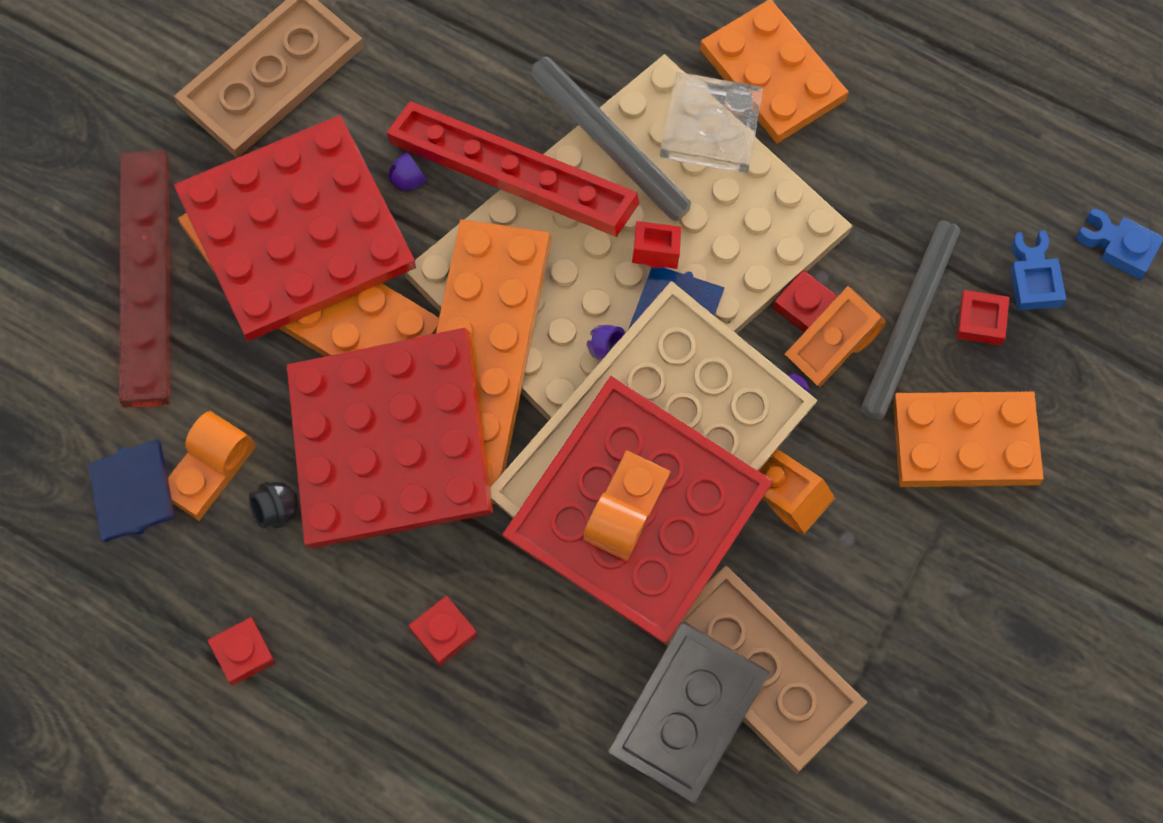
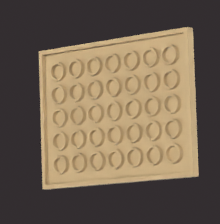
[404,54,852,421]

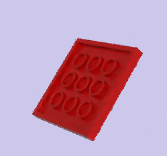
[174,115,416,342]
[287,327,493,549]
[502,375,773,645]

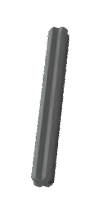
[531,56,691,221]
[860,220,960,421]

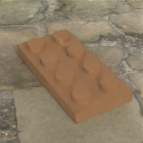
[174,0,364,158]
[666,566,867,774]

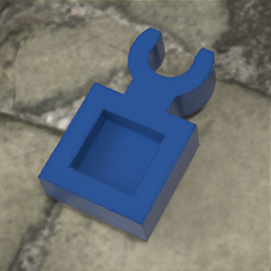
[1075,209,1163,280]
[1010,230,1066,311]

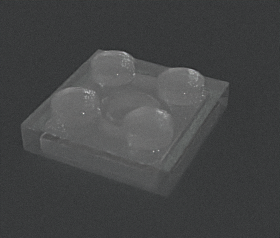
[660,72,764,173]

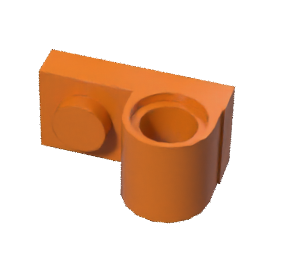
[785,286,886,387]
[158,411,256,521]
[759,449,835,535]
[583,450,671,562]

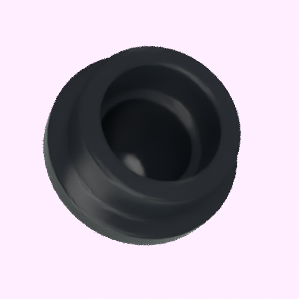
[249,482,297,529]

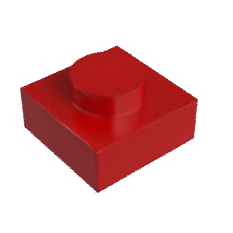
[632,221,681,269]
[773,270,838,332]
[956,290,1010,346]
[408,595,478,666]
[208,617,275,686]

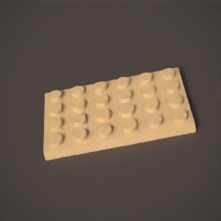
[490,281,817,518]

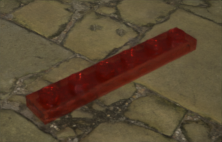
[119,150,170,408]

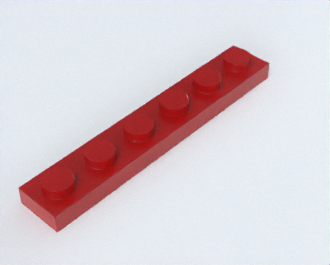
[386,101,640,237]

